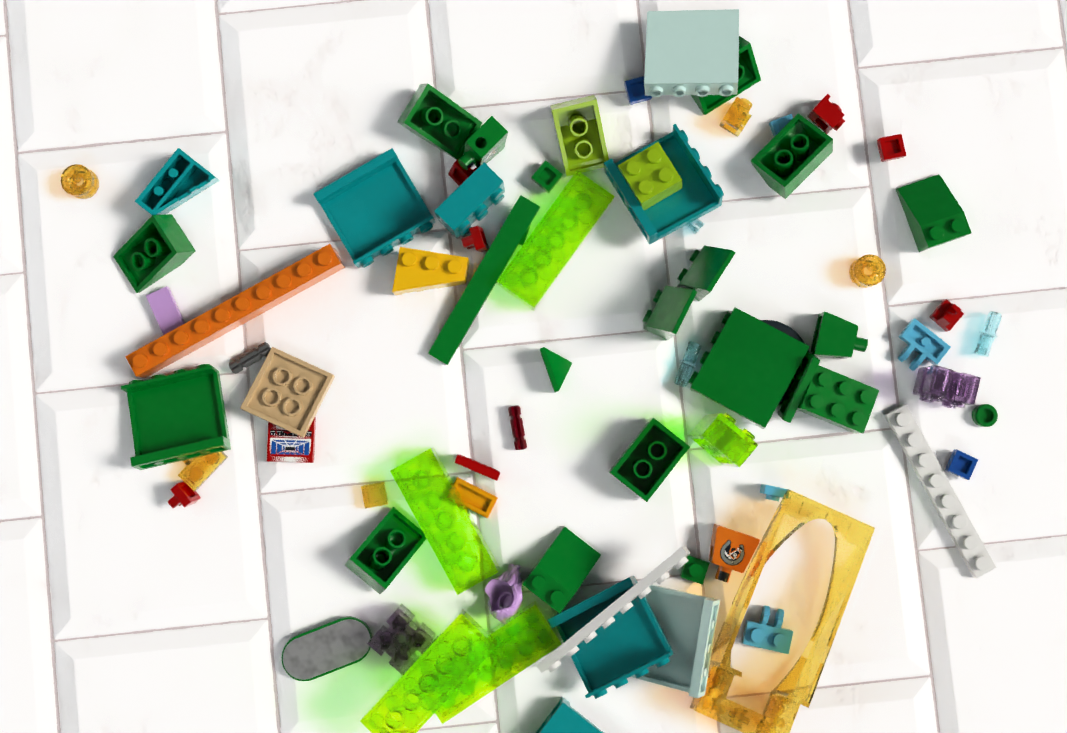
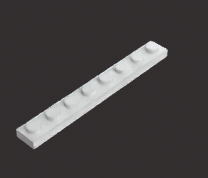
[884,404,997,579]
[536,546,690,674]

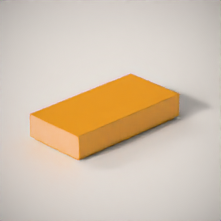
[447,477,498,518]

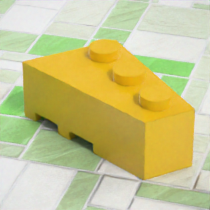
[392,247,470,296]

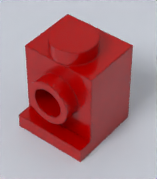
[807,93,845,134]

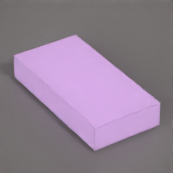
[146,286,185,335]

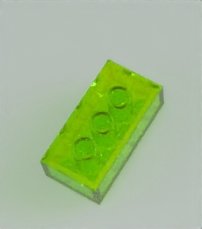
[688,412,758,468]

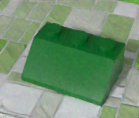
[691,36,761,115]
[750,113,833,199]

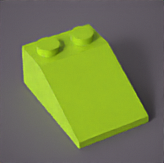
[550,95,609,177]

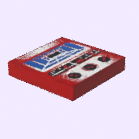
[267,417,316,463]

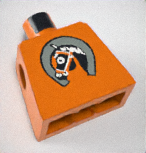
[709,524,760,583]

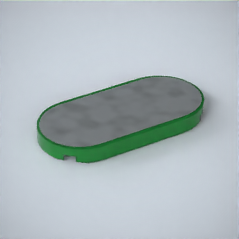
[281,616,373,681]

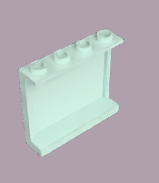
[644,9,739,97]
[631,584,720,698]

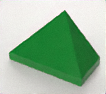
[540,347,572,393]

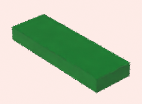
[777,352,821,423]

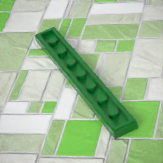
[428,195,541,365]

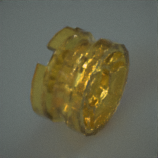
[61,164,99,199]
[849,254,886,288]

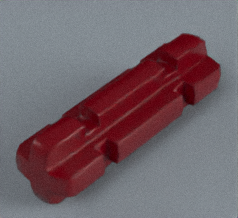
[508,405,527,450]

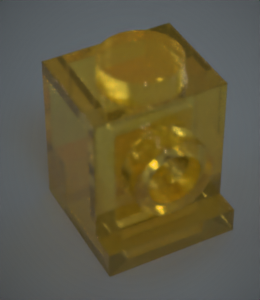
[719,97,753,137]

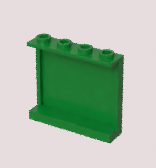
[688,307,810,429]
[121,364,231,471]

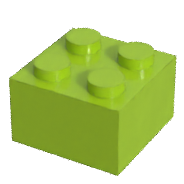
[618,142,682,210]

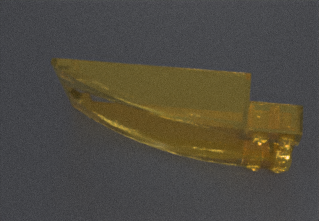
[689,489,875,733]

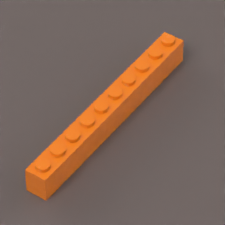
[125,244,345,378]

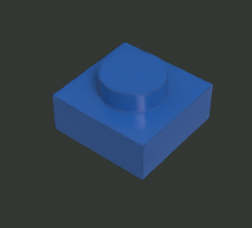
[624,76,652,105]
[945,449,979,480]

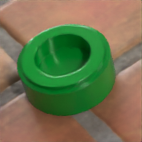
[972,404,998,427]

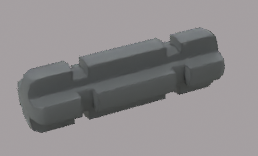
[228,342,271,374]

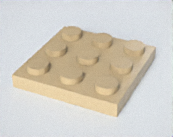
[240,347,335,438]

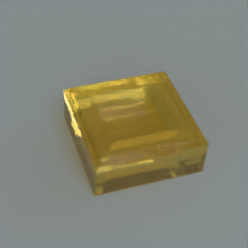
[361,481,389,509]

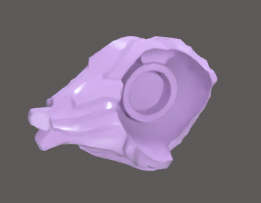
[484,564,523,624]

